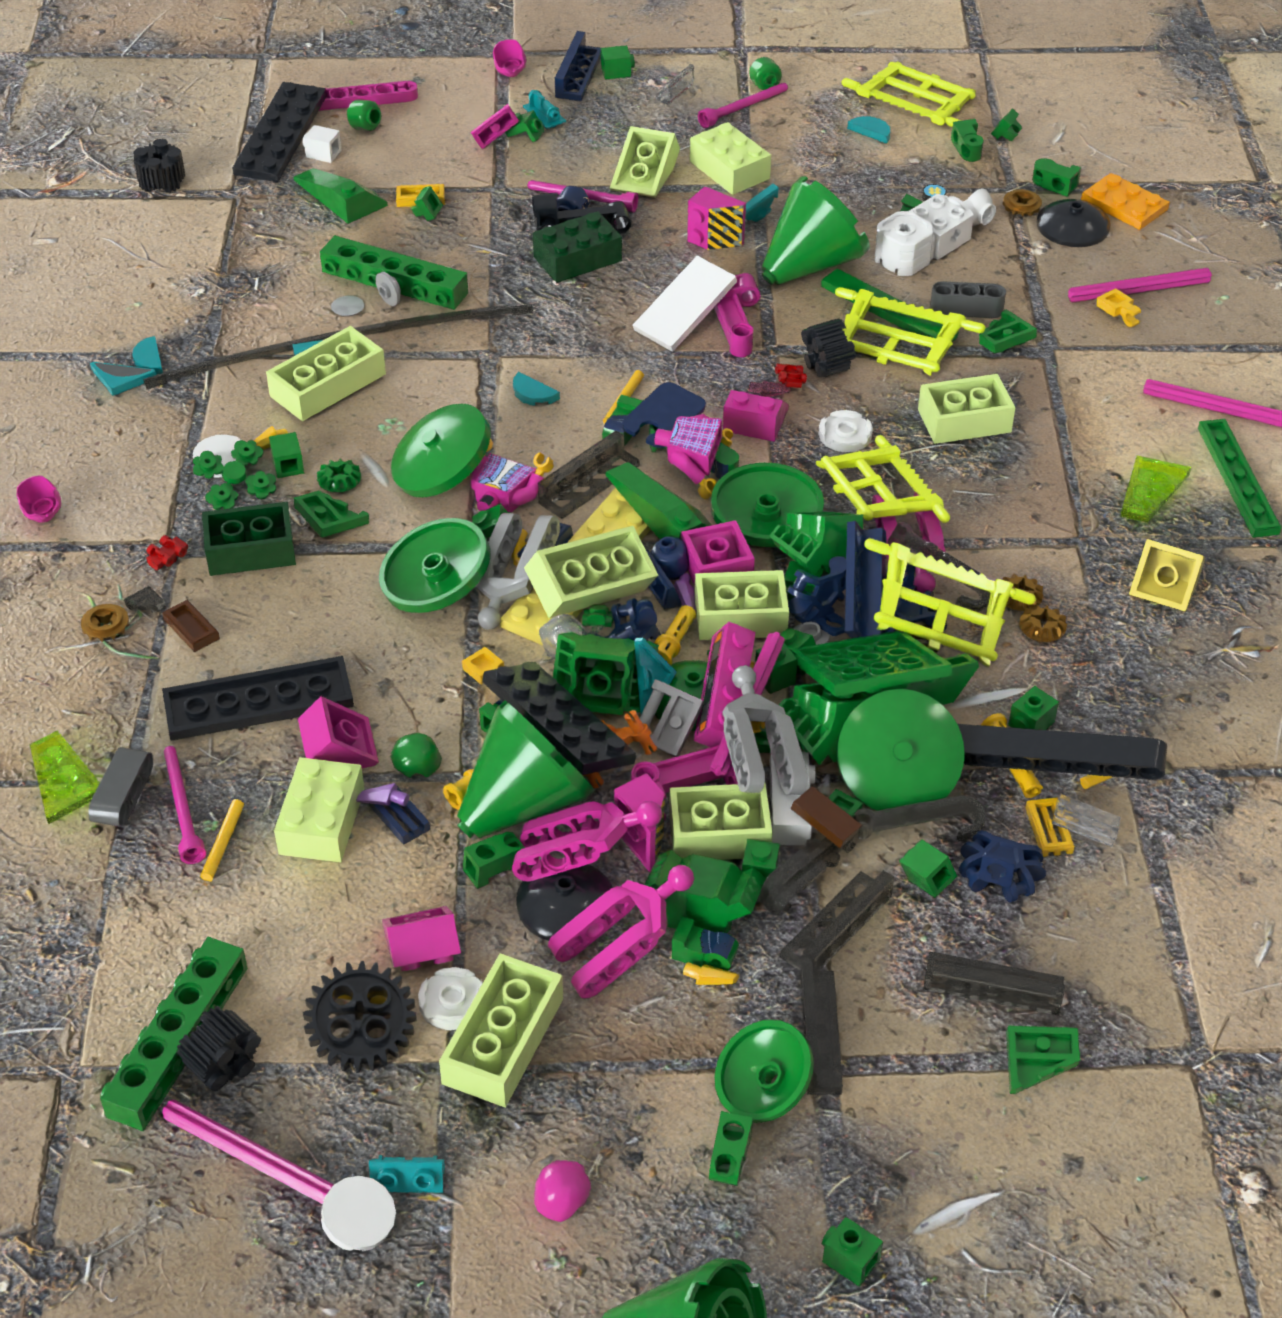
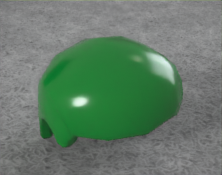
[390,733,442,778]

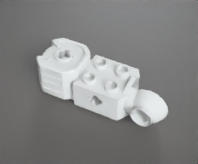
[875,188,996,276]

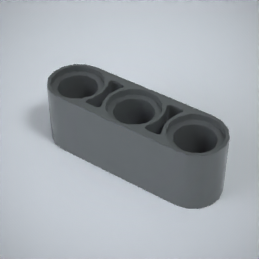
[930,281,1006,318]
[88,747,153,827]

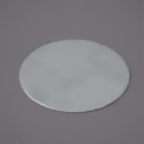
[331,296,364,316]

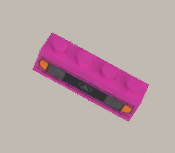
[693,621,756,747]

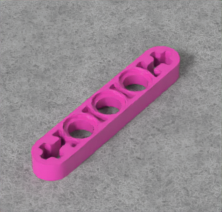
[319,81,418,111]

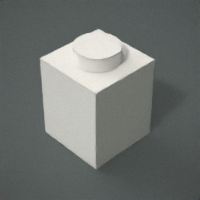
[303,125,342,163]

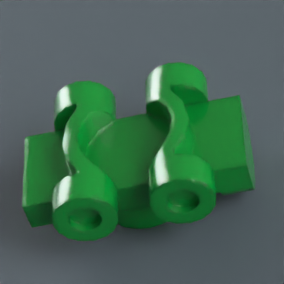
[582,604,614,628]

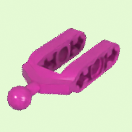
[872,492,946,593]
[512,801,663,882]
[548,865,694,999]

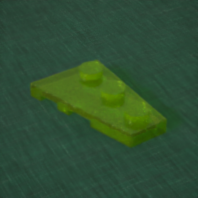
[1120,455,1192,523]
[29,730,100,824]

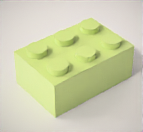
[690,122,771,195]
[918,374,1015,444]
[695,570,789,640]
[274,757,365,863]
[669,783,772,860]

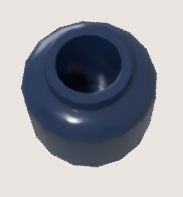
[556,186,590,211]
[650,537,689,580]

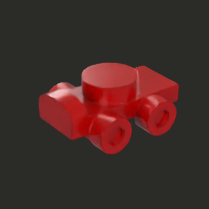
[775,363,807,388]
[146,535,188,570]

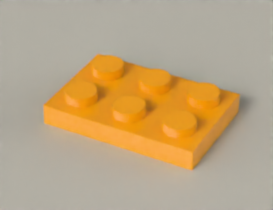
[1081,173,1170,230]

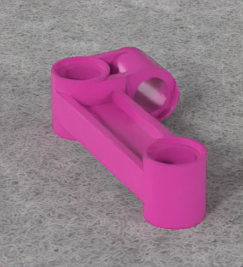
[714,273,761,357]
[631,745,738,793]

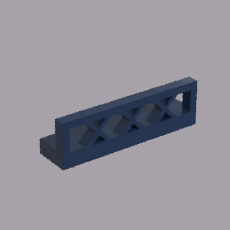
[555,31,601,101]
[845,521,886,639]

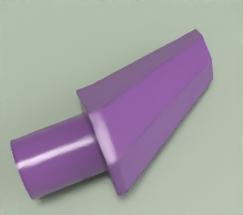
[673,573,696,611]
[356,783,409,806]

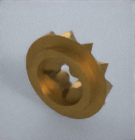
[1003,189,1042,217]
[1002,574,1043,611]
[81,604,129,642]
[1019,604,1067,642]

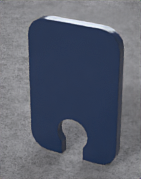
[623,382,706,448]

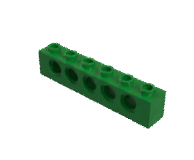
[320,235,468,310]
[100,937,248,1131]

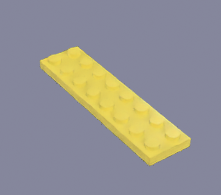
[500,488,651,649]

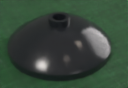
[1037,199,1111,247]
[516,864,613,941]

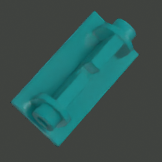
[523,90,566,129]
[369,1155,445,1193]

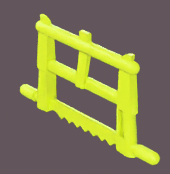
[842,61,976,127]
[835,287,986,376]
[816,435,950,523]
[864,538,1036,667]

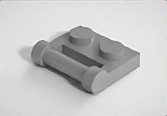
[640,679,705,757]

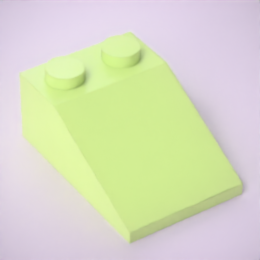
[610,126,680,198]

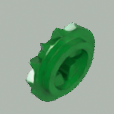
[317,458,361,492]

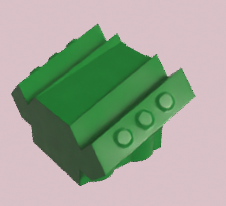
[769,511,863,575]
[553,632,659,715]
[779,683,872,765]
[644,849,766,933]

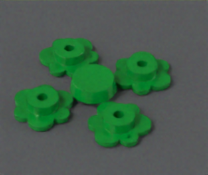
[193,440,276,510]

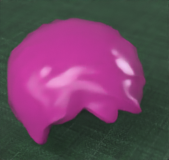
[493,39,527,77]
[16,475,61,522]
[534,1160,591,1222]

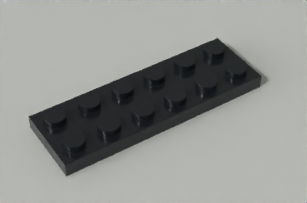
[232,82,327,182]
[162,656,354,741]
[482,662,637,775]

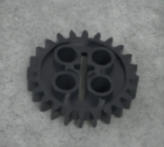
[303,961,417,1073]

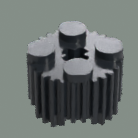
[133,139,185,193]
[801,318,856,378]
[177,1006,261,1092]

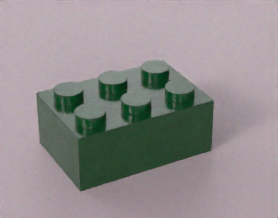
[533,211,622,283]
[202,501,296,576]

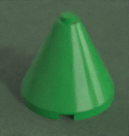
[761,176,870,285]
[457,700,595,839]
[602,1258,767,1318]

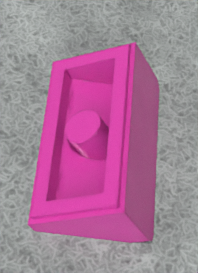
[470,104,519,149]

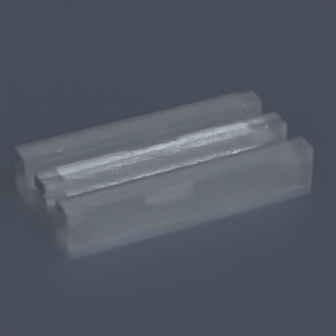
[1052,794,1121,847]

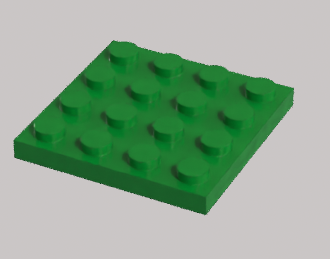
[791,631,952,699]

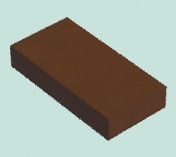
[162,599,220,652]
[791,786,862,848]

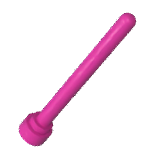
[698,83,788,128]
[527,180,639,212]
[164,746,206,864]

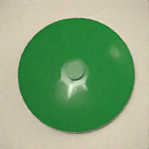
[391,404,491,498]
[711,462,824,547]
[379,518,491,613]
[837,689,964,816]

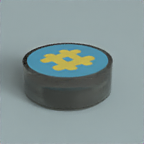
[922,184,947,201]

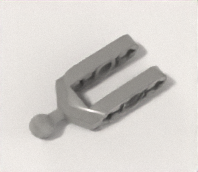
[476,513,560,630]
[723,665,808,795]

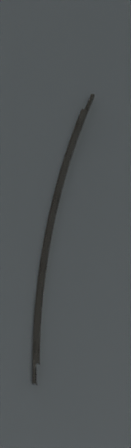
[143,304,533,389]

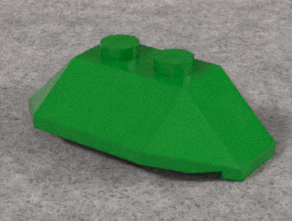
[865,653,979,705]

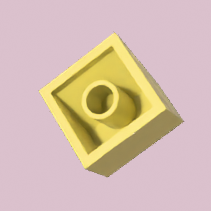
[1129,539,1205,612]

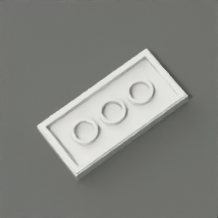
[633,256,737,352]

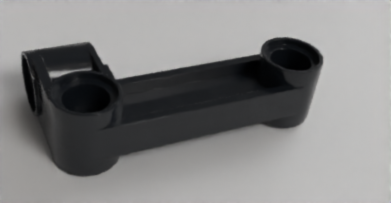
[532,193,632,234]

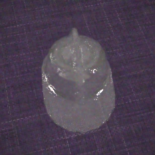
[539,614,603,662]

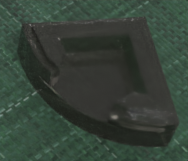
[124,586,166,613]

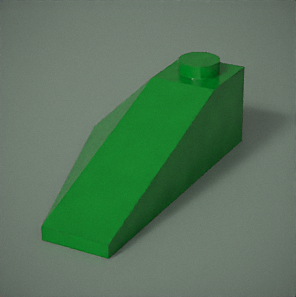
[294,168,388,224]
[605,462,712,540]

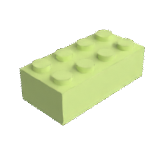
[266,326,386,422]
[524,526,658,618]
[439,953,563,1108]

